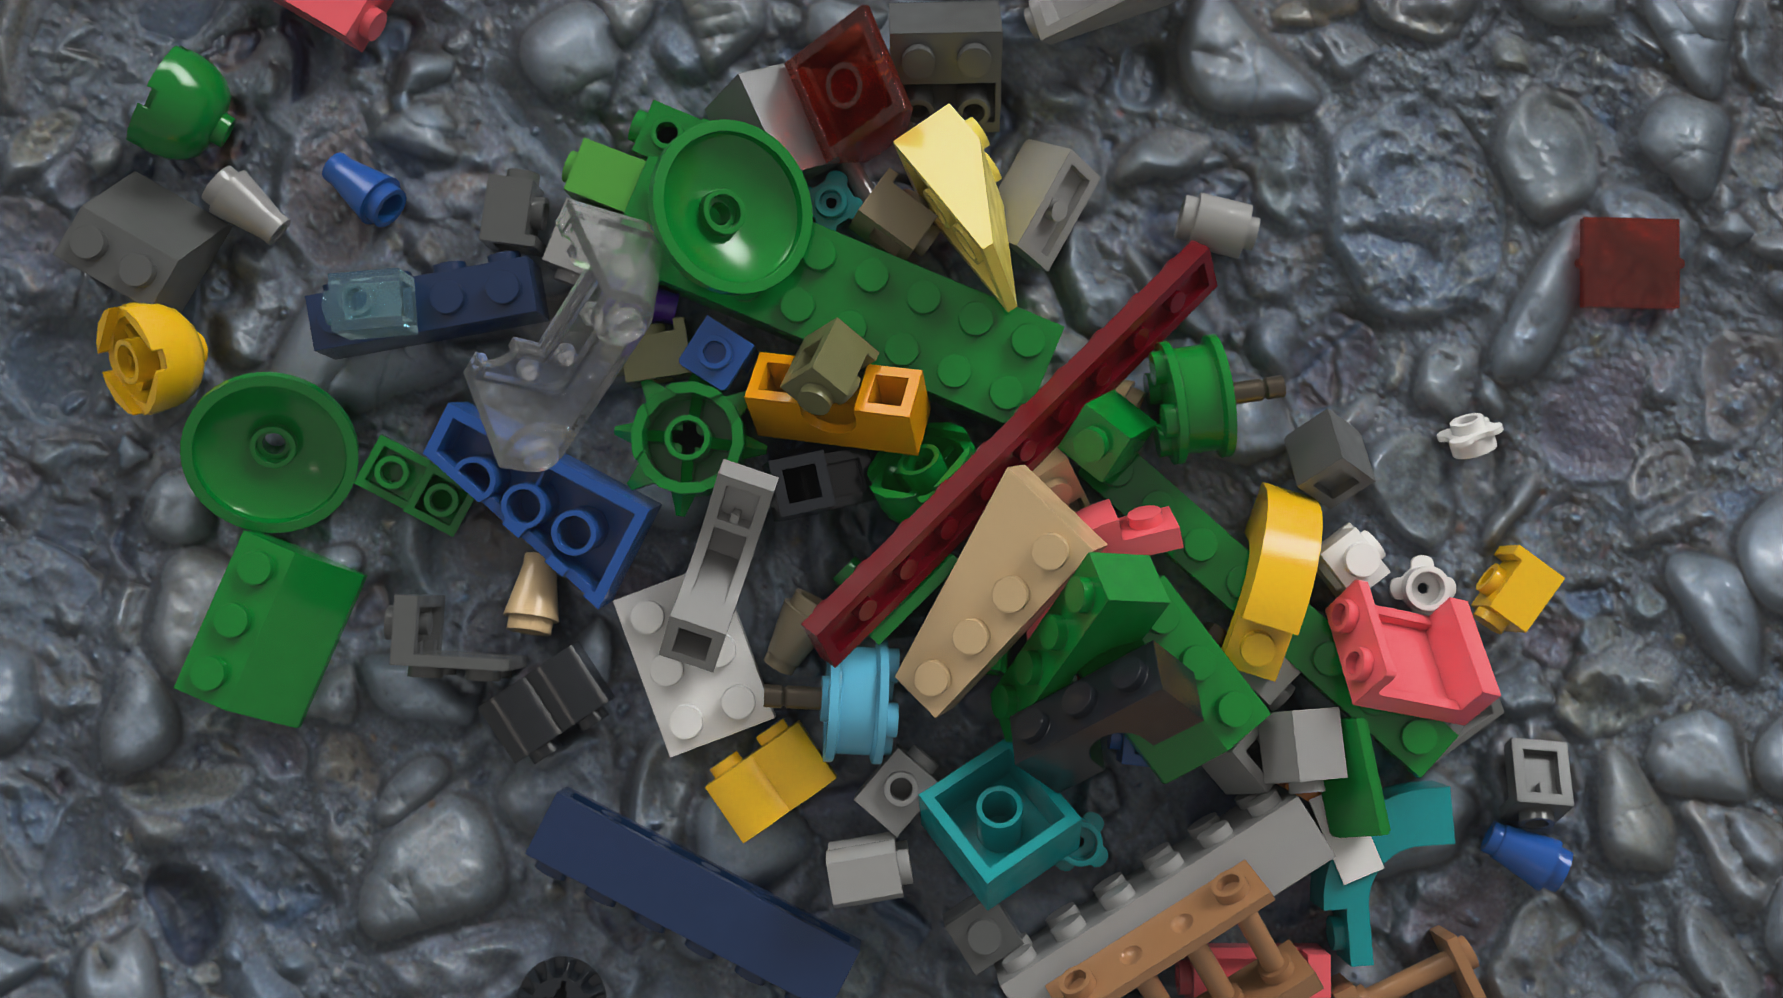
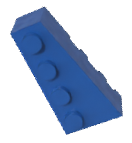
[423,402,662,610]

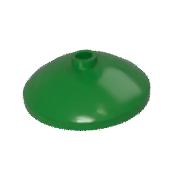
[648,119,813,296]
[180,372,359,533]

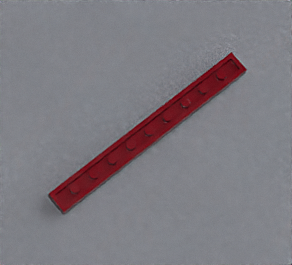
[801,240,1218,668]

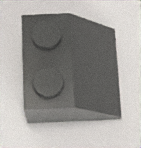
[53,171,233,313]

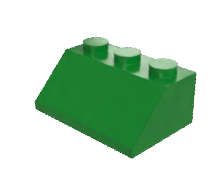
[173,530,368,728]
[1077,575,1271,784]

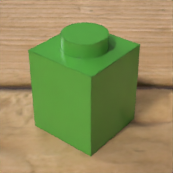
[562,138,646,219]

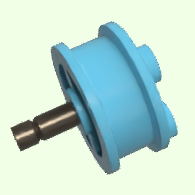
[763,639,900,765]

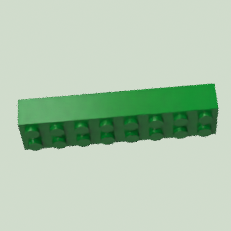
[605,154,1065,429]

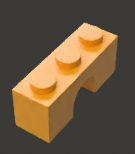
[744,352,931,456]

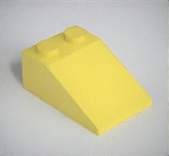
[893,103,1017,312]

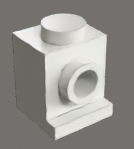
[1317,522,1391,598]

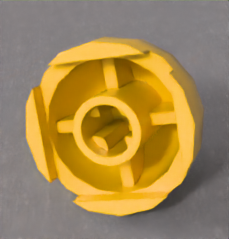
[96,302,208,415]

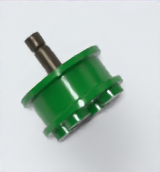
[1143,334,1286,465]

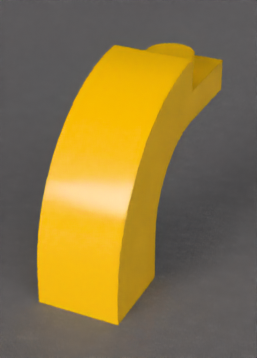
[1221,482,1323,682]

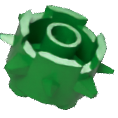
[614,373,768,517]

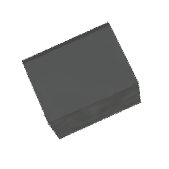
[705,59,848,181]

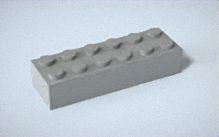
[994,784,1336,998]

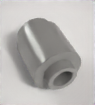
[1174,192,1260,259]

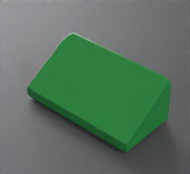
[1321,717,1391,838]

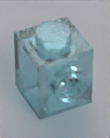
[322,268,418,340]

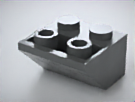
[889,1,1003,134]

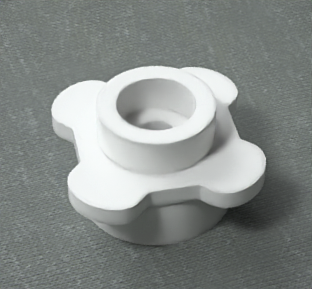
[1437,413,1504,459]
[1389,555,1456,616]

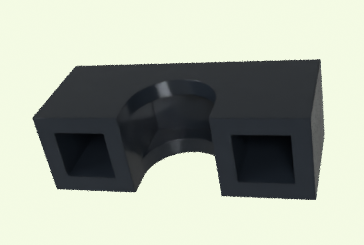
[1010,640,1204,793]

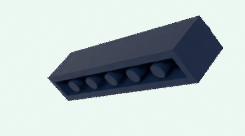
[525,786,861,998]

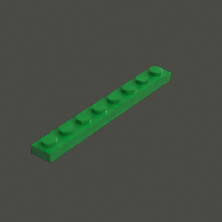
[1077,454,1459,778]

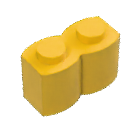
[705,718,837,843]

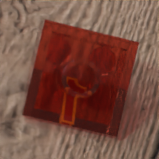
[784,5,913,164]

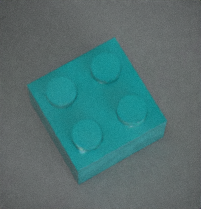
[918,738,1082,911]

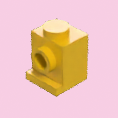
[1471,545,1565,634]

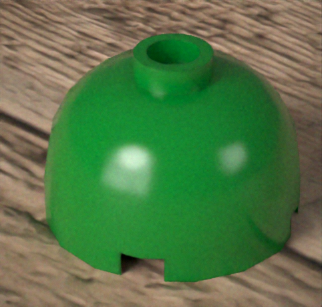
[126,45,236,161]
[867,422,976,524]

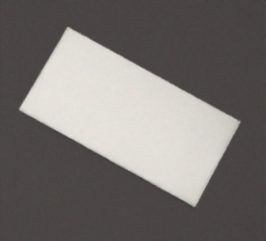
[1309,795,1384,885]

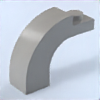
[659,459,779,672]

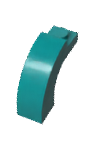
[1310,780,1455,967]

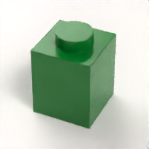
[1057,389,1158,483]

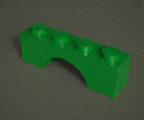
[990,552,1171,742]

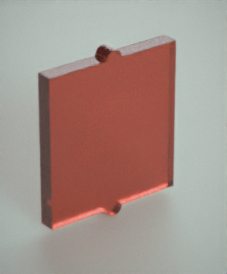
[1574,217,1685,310]

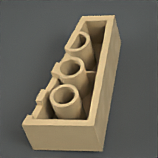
[895,464,1108,718]

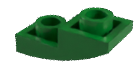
[354,434,474,537]

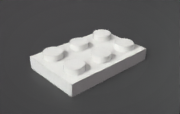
[613,574,776,758]

